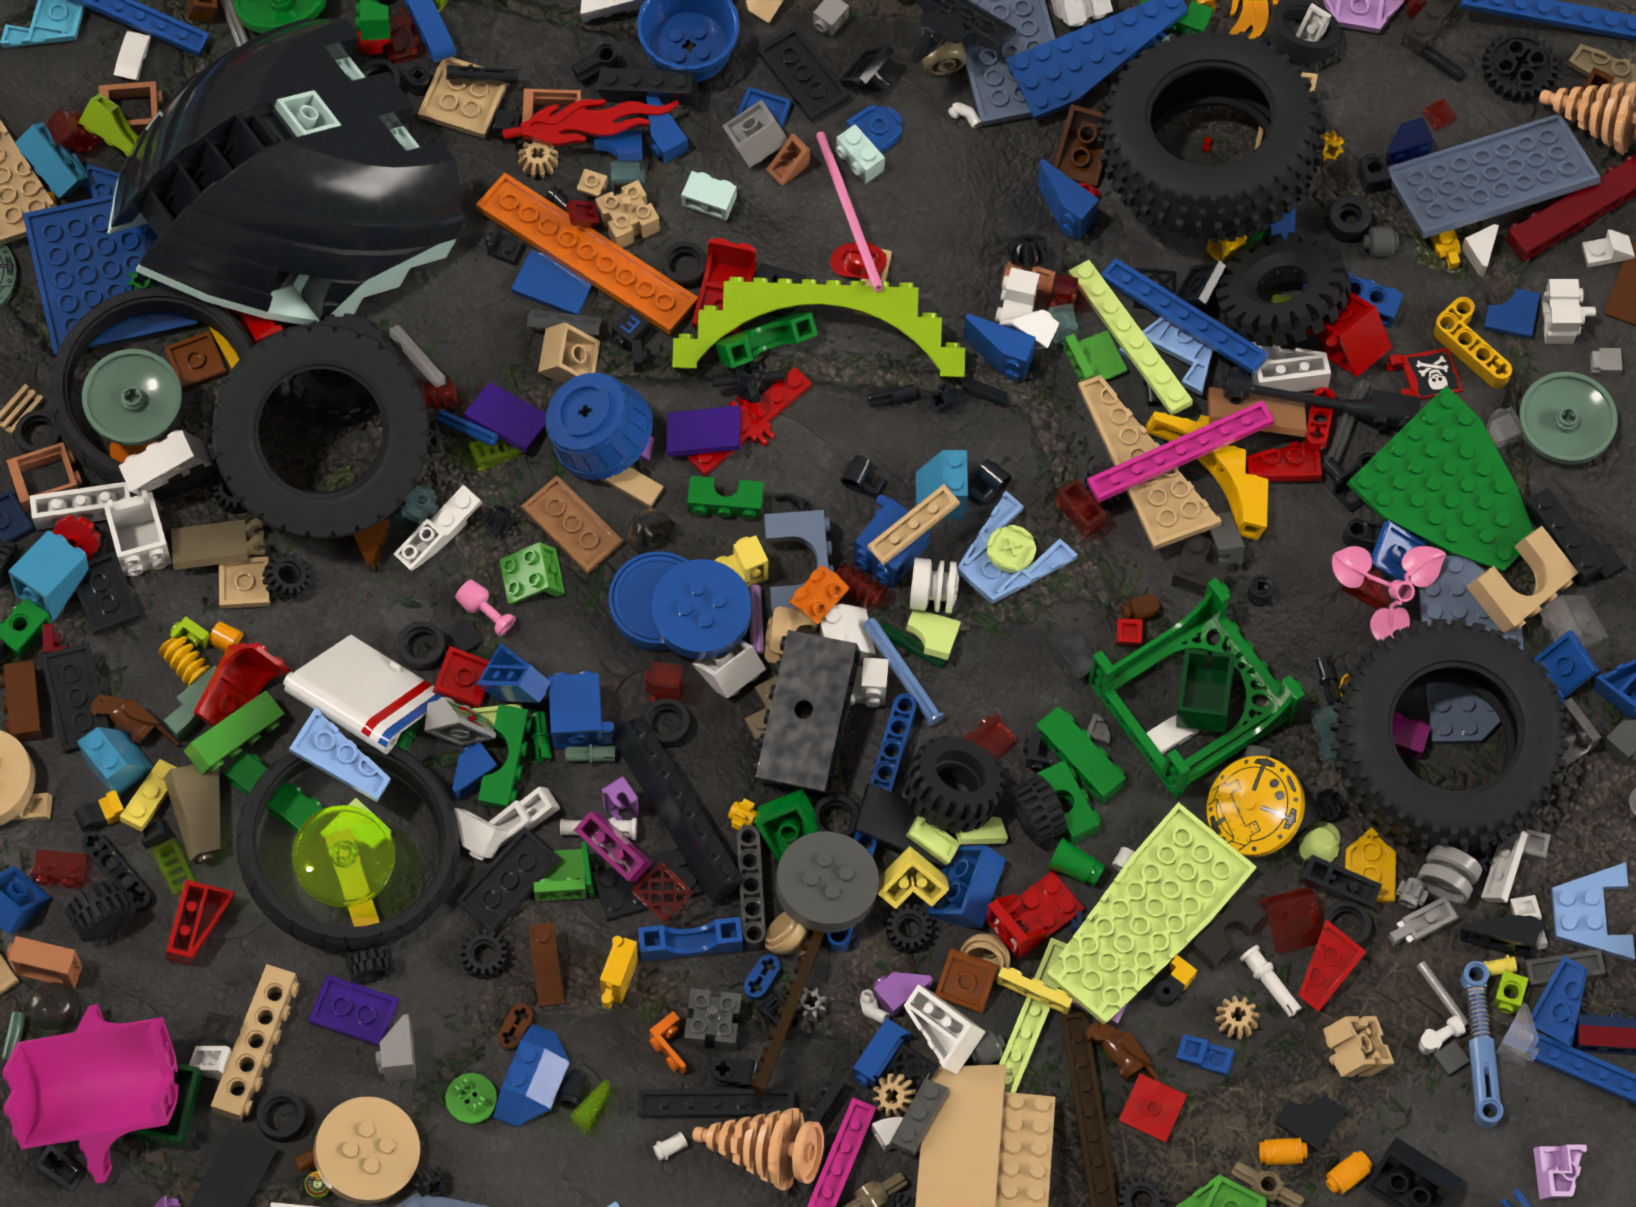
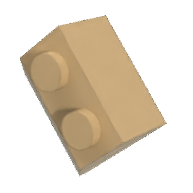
[538,322,600,383]

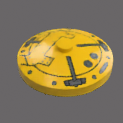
[1207,756,1305,857]

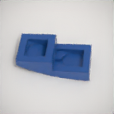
[1176,1034,1235,1077]

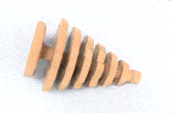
[1539,81,1636,155]
[692,1108,824,1191]

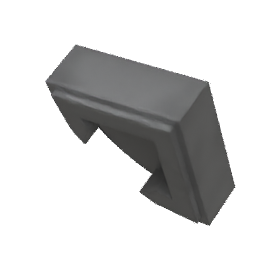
[1087,713,1110,746]

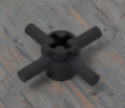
[711,362,785,403]

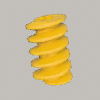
[158,636,212,687]

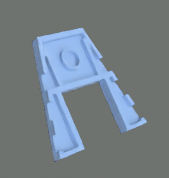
[957,491,1078,604]

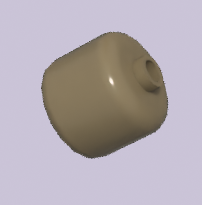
[922,36,967,76]

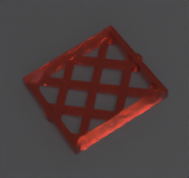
[631,862,693,922]

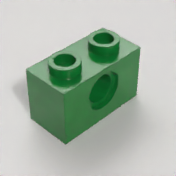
[0,598,52,660]

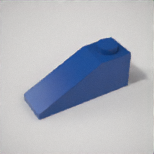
[646,95,688,164]

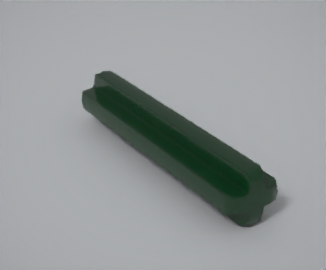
[881,622,946,668]

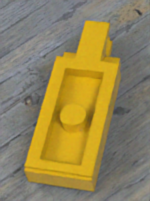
[1430,229,1461,270]

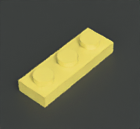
[120,759,177,832]
[997,967,1073,1015]

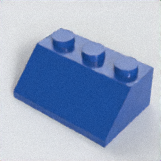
[927,845,1006,928]

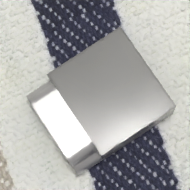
[1590,348,1622,375]

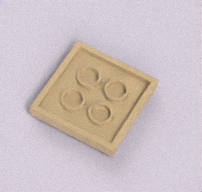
[418,57,509,139]

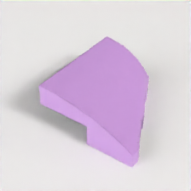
[1533,1145,1587,1200]

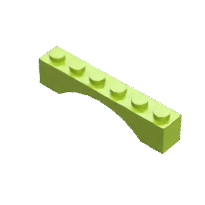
[78,93,138,157]

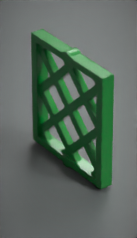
[581,841,595,898]

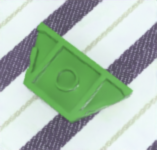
[1176,1175,1266,1207]

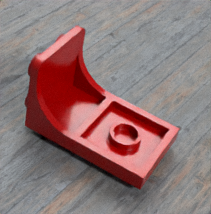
[692,238,756,335]
[193,642,290,727]

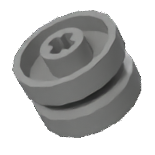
[1416,845,1482,904]

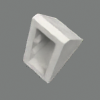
[1462,224,1499,277]
[189,1046,232,1081]

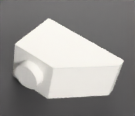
[999,310,1059,350]
[454,808,506,860]

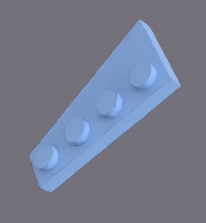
[289,707,391,802]

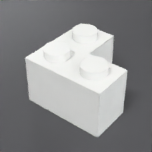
[995,267,1040,323]
[850,658,889,707]

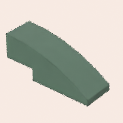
[164,665,217,743]

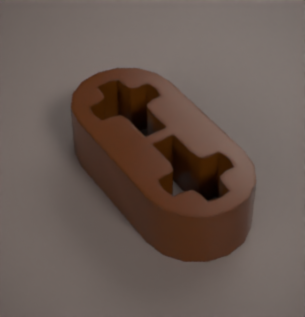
[498,1003,533,1052]

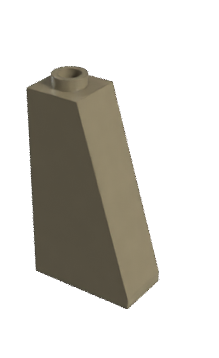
[164,764,221,863]

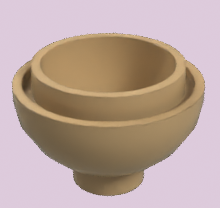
[764,912,809,956]
[960,934,1010,980]

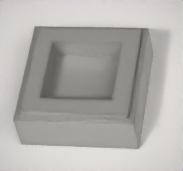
[1522,829,1551,861]

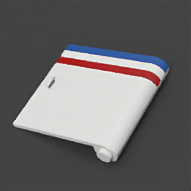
[283,635,443,754]

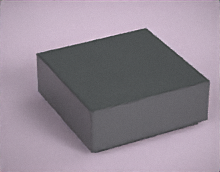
[1433,1040,1470,1077]

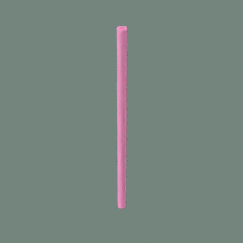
[816,132,883,292]

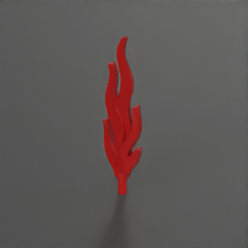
[502,99,679,146]

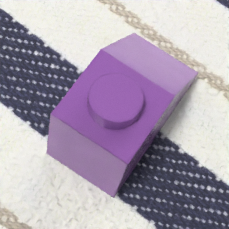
[873,972,933,1018]

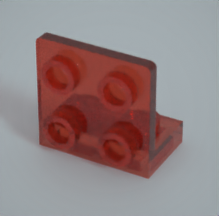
[1259,887,1323,954]

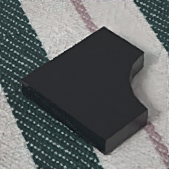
[1274,1095,1346,1152]

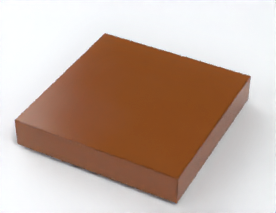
[164,330,227,391]
[935,948,999,1013]

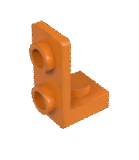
[649,1011,687,1075]

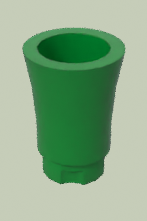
[1046,837,1105,887]

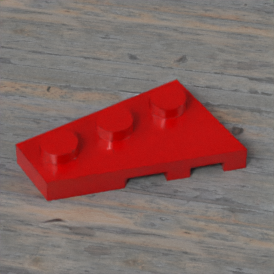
[1246,435,1322,482]
[1298,920,1367,1012]

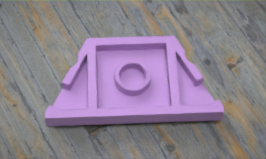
[1323,0,1406,34]

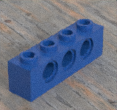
[1301,271,1404,328]

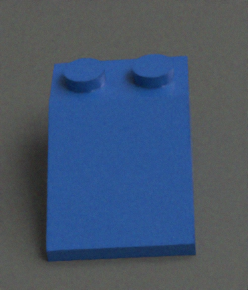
[1037,159,1099,241]
[964,313,1036,382]

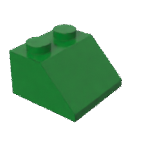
[754,789,820,862]

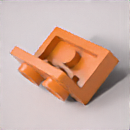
[789,565,849,624]

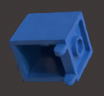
[854,495,930,588]
[548,671,614,750]

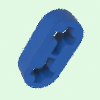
[744,954,780,1001]

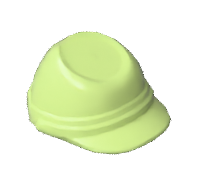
[1298,821,1340,862]

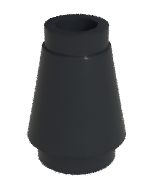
[558,1069,587,1110]

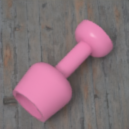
[455,579,516,636]

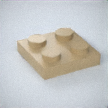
[219,556,270,609]

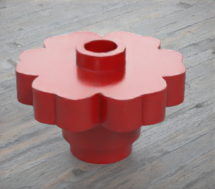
[52,515,101,561]

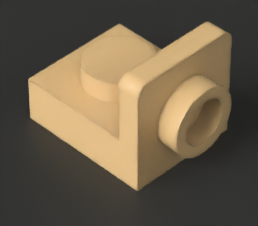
[577,169,608,198]

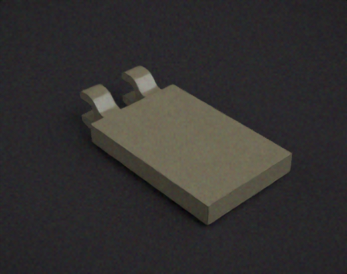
[171,518,265,570]

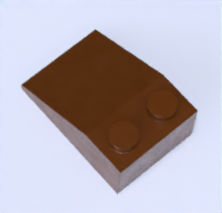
[1053,104,1105,186]

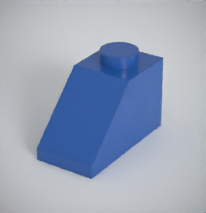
[452,742,498,801]

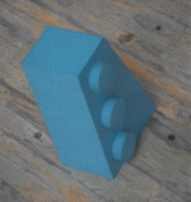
[15,119,89,198]

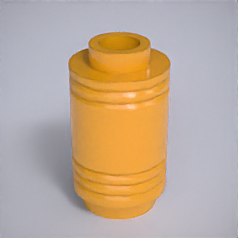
[1259,1138,1307,1166]
[1325,1151,1373,1195]

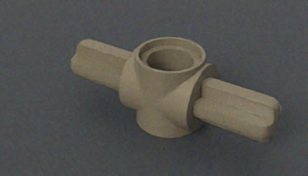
[1231,1162,1304,1207]
[843,1173,907,1207]

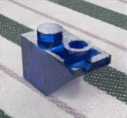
[1385,117,1433,165]

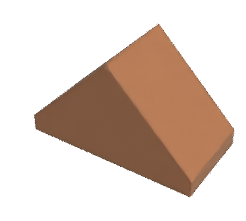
[766,134,810,186]

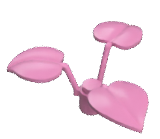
[1332,546,1446,641]

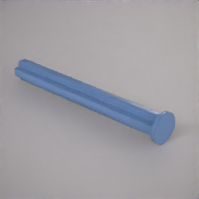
[863,618,944,726]

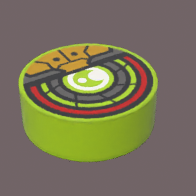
[305,1171,331,1199]

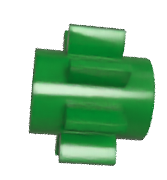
[127,272,156,289]

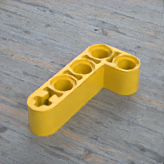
[1433,297,1512,389]

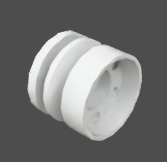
[909,558,959,613]

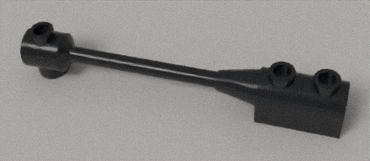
[1223,367,1420,432]

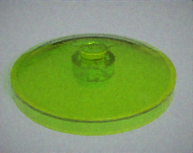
[292,805,395,907]

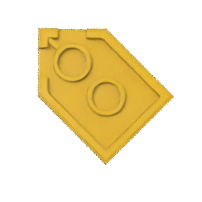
[1345,827,1396,903]

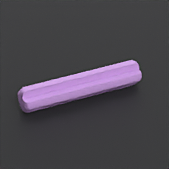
[748,585,764,656]

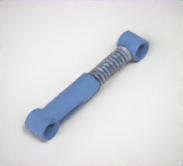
[1460,961,1504,1129]

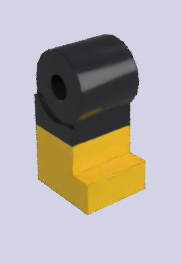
[74,790,124,833]
[1154,955,1197,1007]

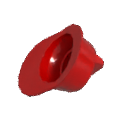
[830,241,887,279]

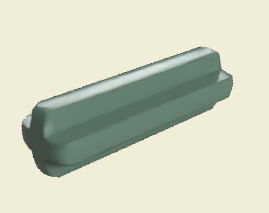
[2,1012,26,1061]

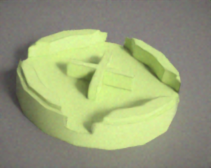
[986,525,1036,573]

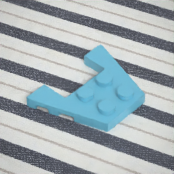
[0,0,85,48]

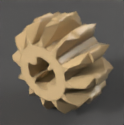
[518,140,558,179]
[1215,995,1259,1040]
[873,1073,917,1117]

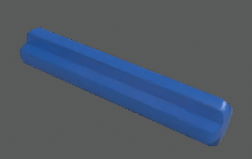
[436,410,498,446]

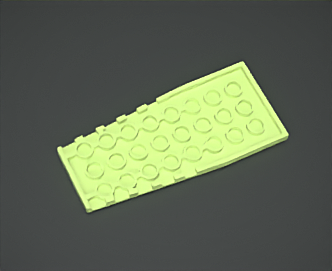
[1046,802,1257,1025]

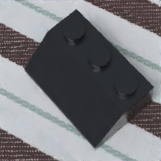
[1364,1137,1463,1207]

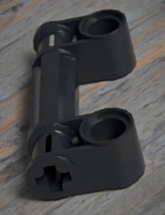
[1342,452,1393,553]

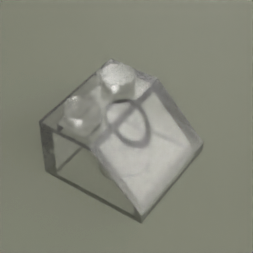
[1539,595,1609,648]

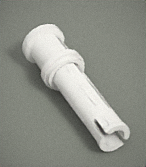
[560,817,637,841]
[1240,945,1302,1018]

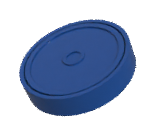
[609,551,688,651]
[651,559,751,659]

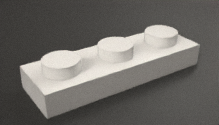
[1481,831,1528,902]

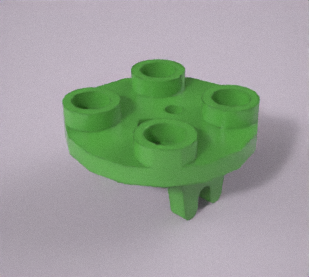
[445,1073,497,1126]

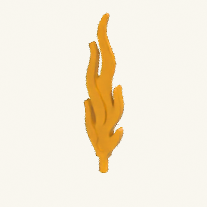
[1229,0,1278,39]

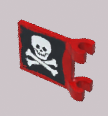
[1385,348,1463,400]

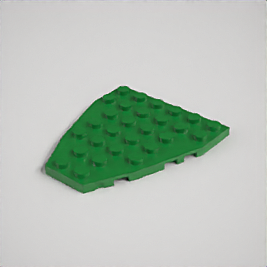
[1346,385,1533,573]

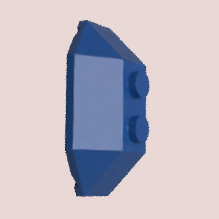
[493,1024,570,1128]

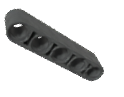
[737,825,766,951]

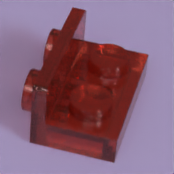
[385,8,421,64]
[964,713,1017,759]
[30,849,88,888]

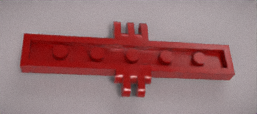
[688,367,812,477]

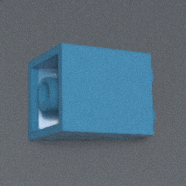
[916,450,968,519]
[8,530,89,622]
[77,727,154,797]

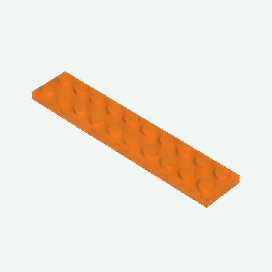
[476,172,698,335]

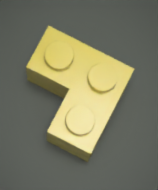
[714,536,768,588]
[877,846,949,909]

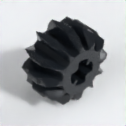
[1008,233,1049,268]

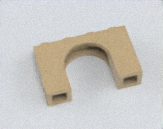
[1466,526,1578,633]

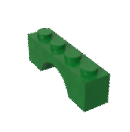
[355,0,390,40]
[715,309,818,368]
[478,704,533,811]

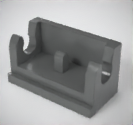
[1206,512,1245,564]

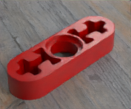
[1305,387,1335,451]

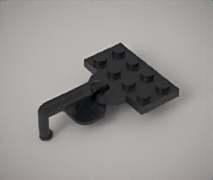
[911,0,1017,64]

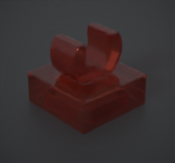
[1423,98,1457,131]

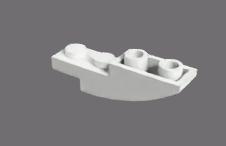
[394,485,483,571]

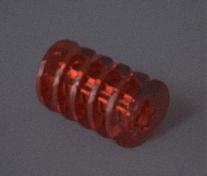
[418,377,458,409]
[836,562,888,611]

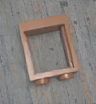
[99,81,163,136]
[522,89,584,144]
[6,442,82,512]
[6,936,82,989]

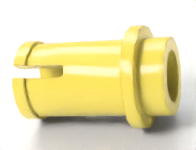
[1483,955,1517,976]

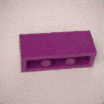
[574,811,653,882]

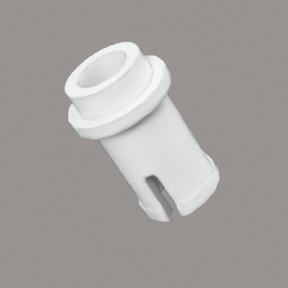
[653,1132,688,1160]

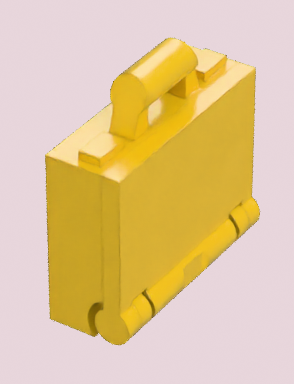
[600,936,638,1009]

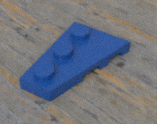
[1526,955,1588,1048]

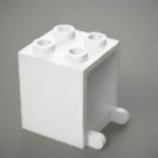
[104,490,172,576]

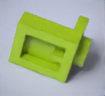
[170,616,210,649]

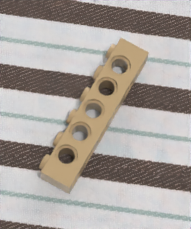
[211,964,300,1122]

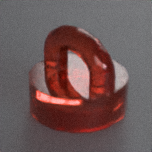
[1404,0,1429,18]

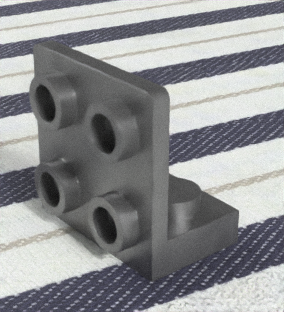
[1558,698,1601,772]

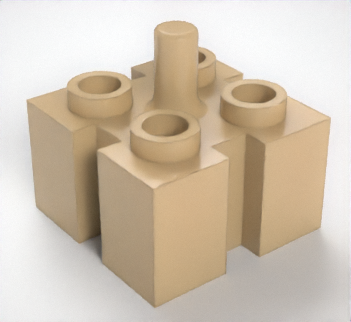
[595,180,660,248]
[1323,1016,1394,1077]

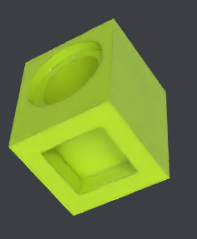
[1492,971,1529,1014]

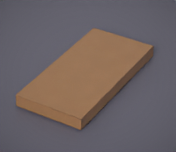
[1207,387,1307,437]
[521,475,624,575]

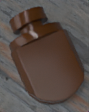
[1120,594,1159,621]

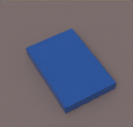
[511,250,593,315]

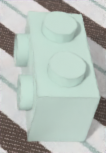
[836,125,885,184]
[681,171,737,221]

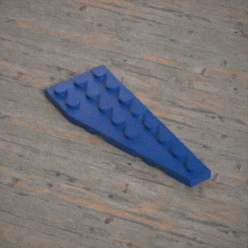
[1006,0,1188,121]

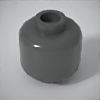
[1363,226,1399,257]
[969,1029,1006,1065]

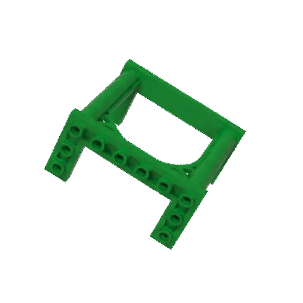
[1088,578,1305,799]

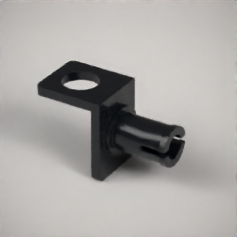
[1321,457,1365,512]

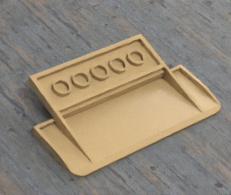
[915,1064,1055,1207]

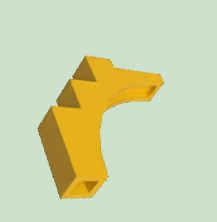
[1146,411,1268,540]

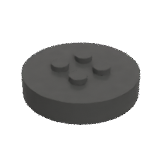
[775,832,879,933]

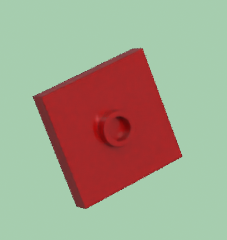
[432,646,490,708]
[1118,1073,1187,1142]

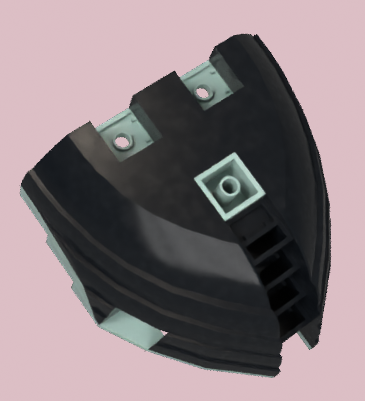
[108,18,464,325]

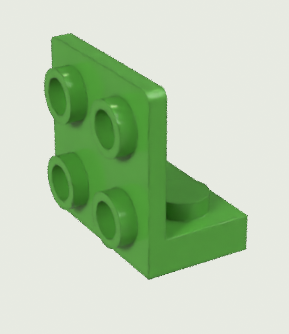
[1063,331,1127,382]
[500,542,565,605]
[534,849,586,902]

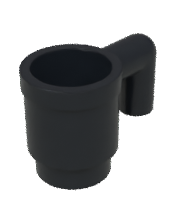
[840,455,886,498]
[968,459,1012,505]

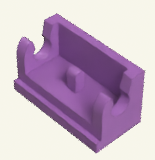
[601,776,639,820]

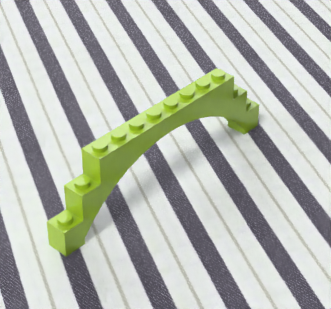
[672,277,965,378]

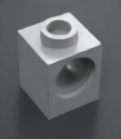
[813,0,849,37]

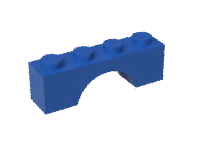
[638,917,743,961]

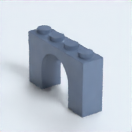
[764,510,833,616]

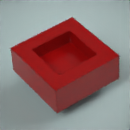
[1116,618,1142,646]

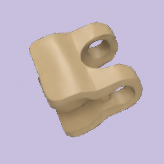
[764,606,818,665]

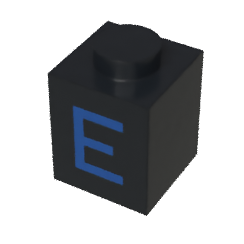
[612,308,650,352]

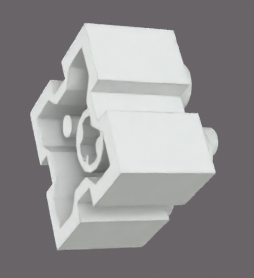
[1051,0,1113,28]
[1542,279,1596,344]

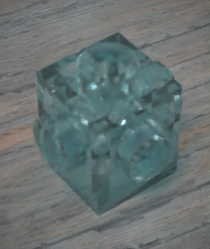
[401,485,439,526]

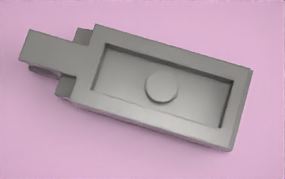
[1388,896,1459,946]

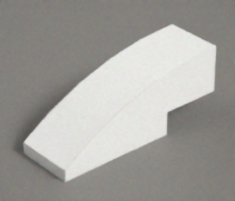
[489,786,560,848]

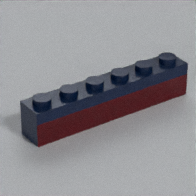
[1575,1012,1636,1056]

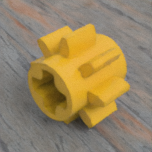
[1321,130,1344,161]
[727,798,757,830]

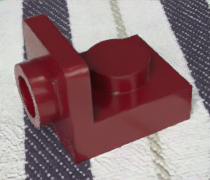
[566,200,600,229]
[43,624,69,654]

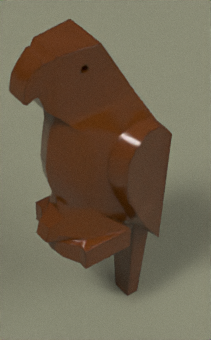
[90,694,180,747]
[1085,1020,1161,1083]

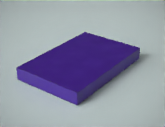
[463,382,546,453]
[666,405,741,457]
[308,974,399,1047]

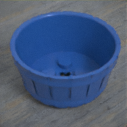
[637,0,739,82]
[546,373,653,480]

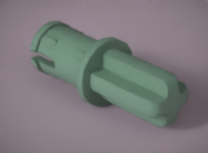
[565,744,615,764]

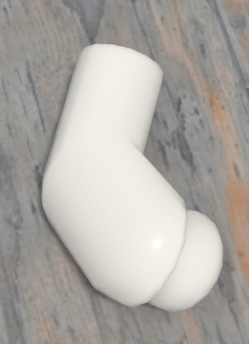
[948,102,981,129]
[860,989,890,1024]

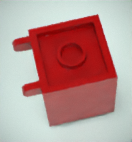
[1305,292,1392,377]

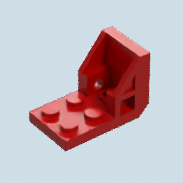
[986,870,1085,959]

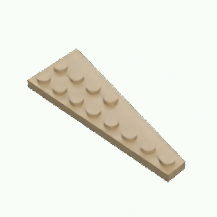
[0,120,55,245]
[1078,375,1221,550]

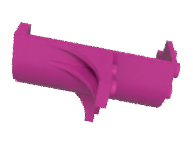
[3,1004,178,1184]

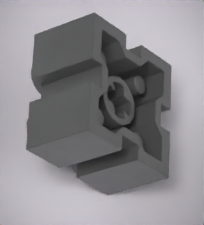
[684,988,742,1052]

